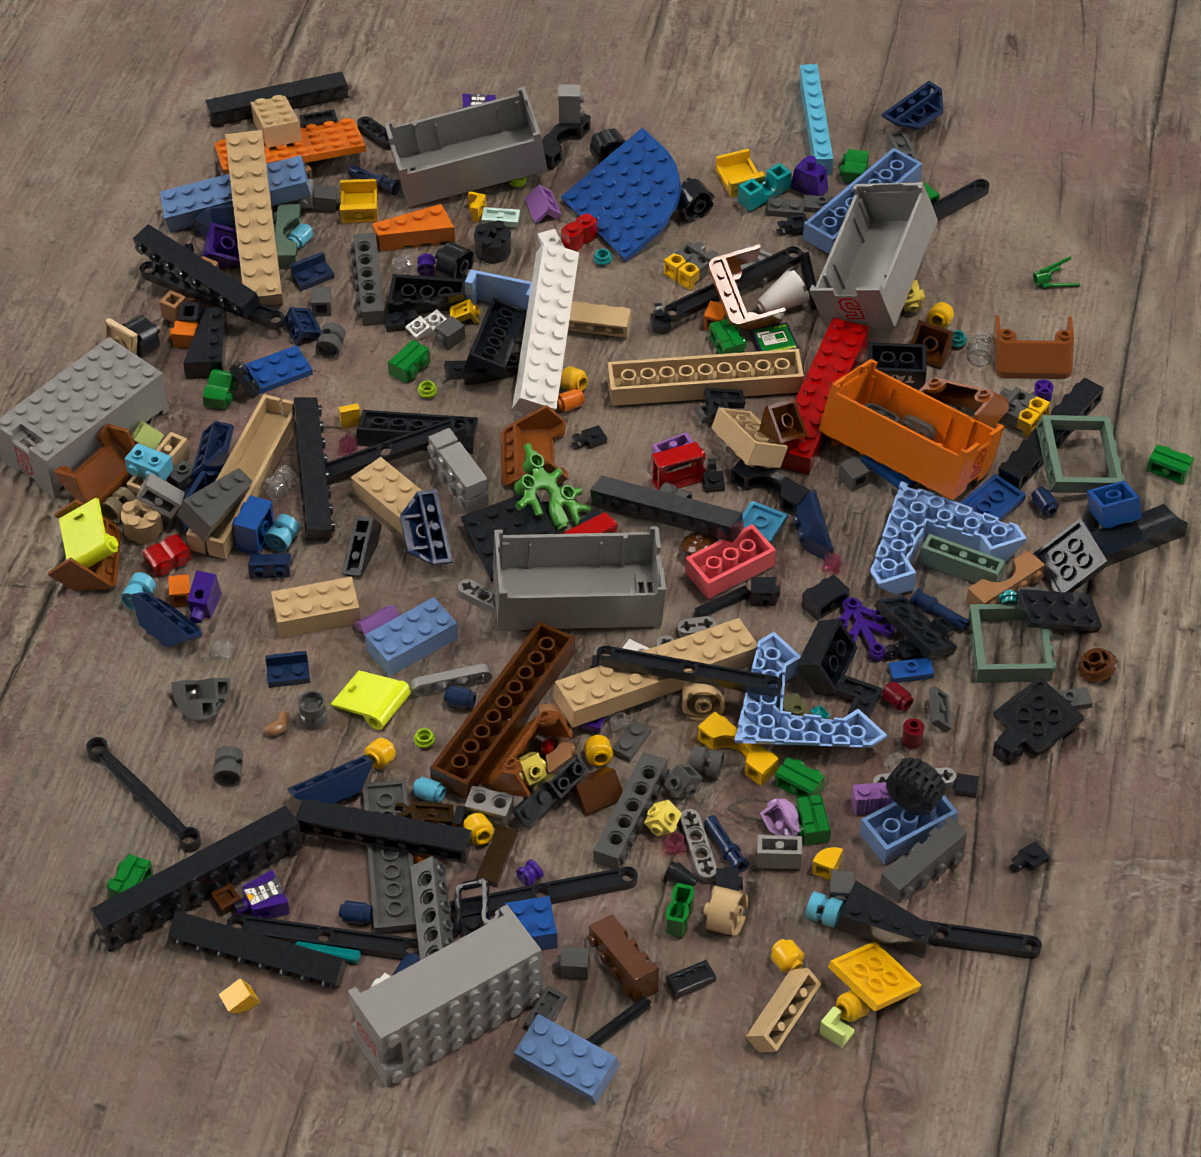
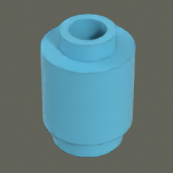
[287,223,313,249]
[413,776,446,803]

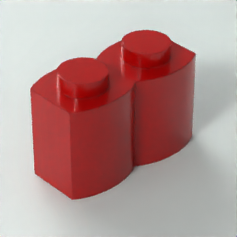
[561,213,597,251]
[142,534,191,577]

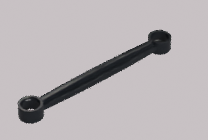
[86,737,201,852]

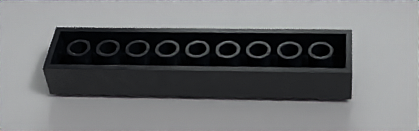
[90,805,303,952]

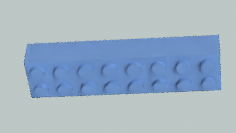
[803,148,923,254]
[160,155,311,232]

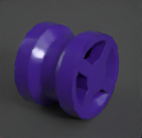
[417,253,436,277]
[1033,379,1054,402]
[516,859,544,886]

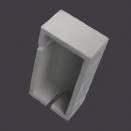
[427,428,489,514]

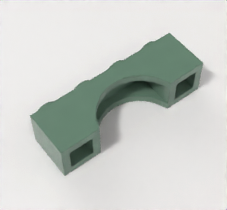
[274,204,301,269]

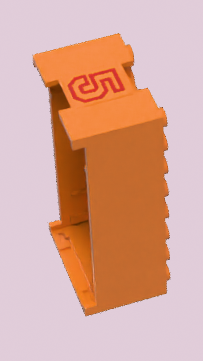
[819,359,1005,500]

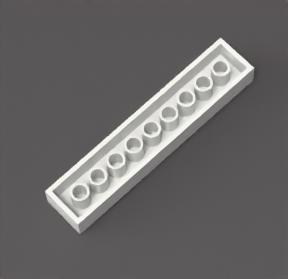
[512,241,579,414]

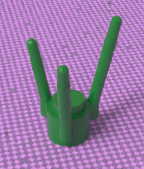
[1033,256,1080,289]

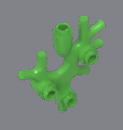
[514,443,591,531]

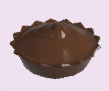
[680,533,719,556]
[1078,648,1118,683]

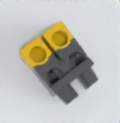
[663,242,719,290]
[998,387,1050,437]

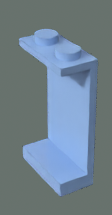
[465,269,532,310]

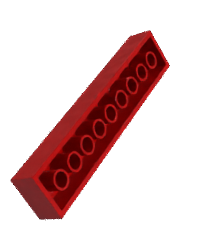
[781,317,869,475]

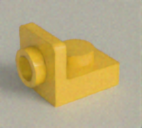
[468,191,487,222]
[450,299,480,324]

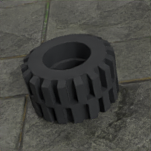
[885,757,946,816]

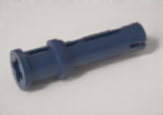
[348,165,401,195]
[910,588,970,632]
[704,815,750,874]

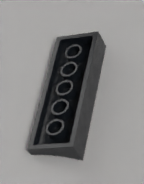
[463,297,527,374]
[357,410,478,454]
[1091,504,1188,567]

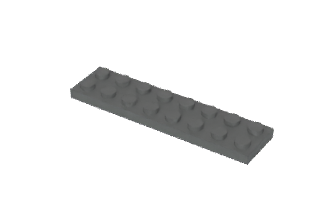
[363,780,417,933]

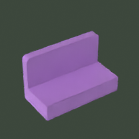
[525,184,562,223]
[353,605,400,636]

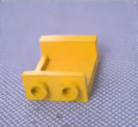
[715,149,765,197]
[340,179,378,223]

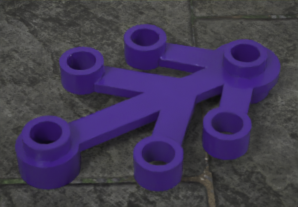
[837,597,894,662]

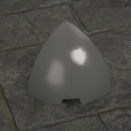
[171,678,231,720]

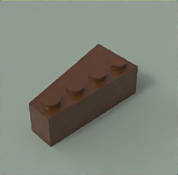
[588,914,659,1003]

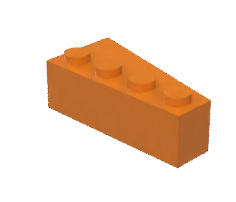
[372,204,455,251]

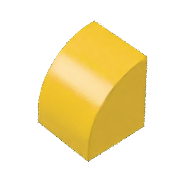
[338,403,361,429]
[812,847,843,881]
[219,978,260,1013]

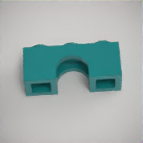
[738,163,792,212]

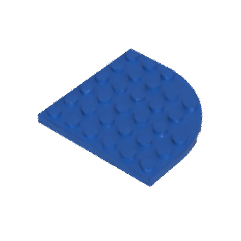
[561,128,681,262]

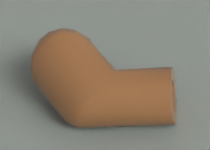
[264,711,289,736]

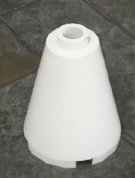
[756,269,810,314]

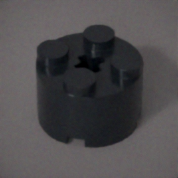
[590,128,626,165]
[677,177,715,222]
[474,220,512,264]
[434,241,474,279]
[122,314,160,358]

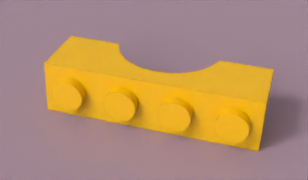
[697,712,779,786]

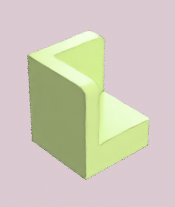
[131,420,164,450]
[819,1006,854,1048]

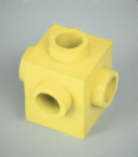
[903,280,925,312]
[517,752,547,787]
[644,800,682,837]

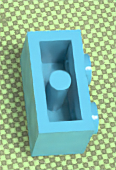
[125,443,174,481]

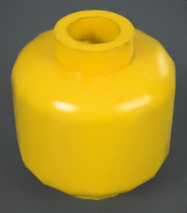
[927,302,954,329]
[560,366,588,391]
[583,735,613,766]
[364,738,396,769]
[462,813,494,845]
[771,939,804,973]
[836,990,870,1022]

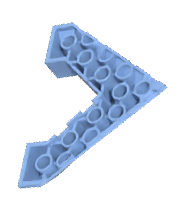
[870,481,1027,595]
[734,632,887,748]

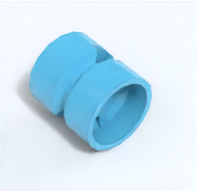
[264,514,300,552]
[120,572,157,611]
[805,891,844,928]

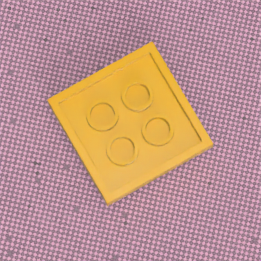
[828,942,921,1011]

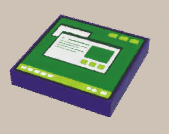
[751,322,799,351]

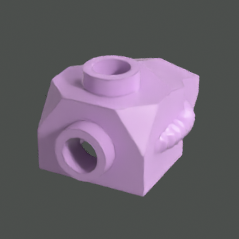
[760,798,801,836]

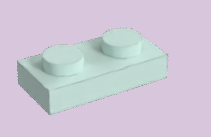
[481,207,520,228]

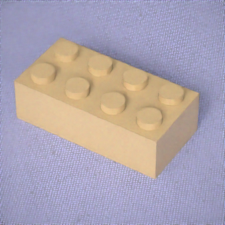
[250,95,302,148]
[711,407,788,469]
[351,457,422,535]
[271,577,360,638]

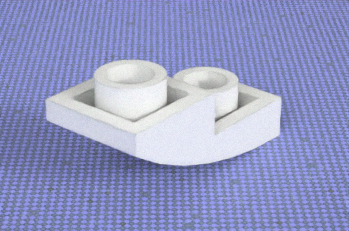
[405,309,446,339]

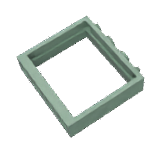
[1036,415,1125,493]
[968,604,1056,682]

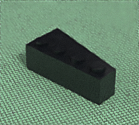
[387,274,466,315]
[183,307,227,379]
[839,880,934,958]

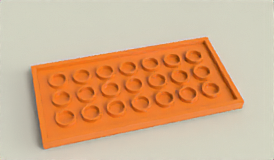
[214,118,366,175]

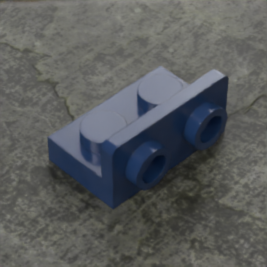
[290,252,335,291]
[284,307,321,345]
[248,553,291,578]
[265,651,310,688]

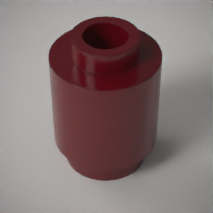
[882,682,914,712]
[902,718,924,749]

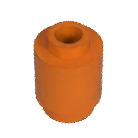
[557,389,585,413]

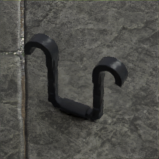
[452,878,503,937]

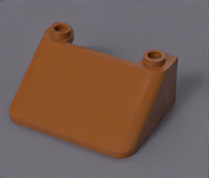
[501,405,568,487]
[54,424,136,517]
[482,710,572,798]

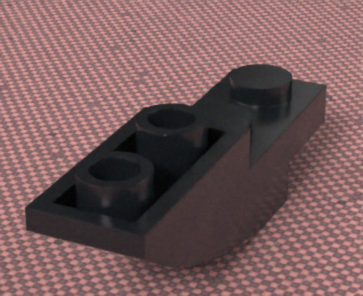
[444,354,520,385]
[512,754,590,828]

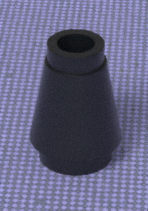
[664,861,699,887]

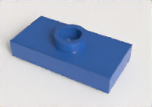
[888,658,934,683]

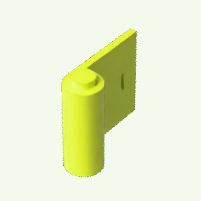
[59,498,118,568]
[330,670,411,730]

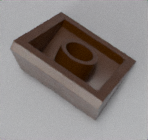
[911,320,955,368]
[759,398,808,444]
[570,767,623,816]

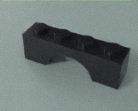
[542,113,591,170]
[731,459,810,516]

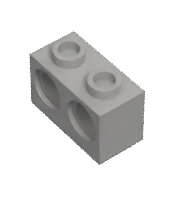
[464,786,514,828]

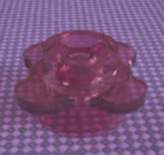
[339,433,357,454]
[822,552,843,574]
[663,832,687,854]

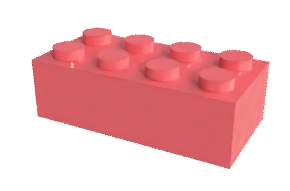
[685,524,776,599]

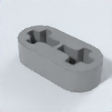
[677,616,716,638]

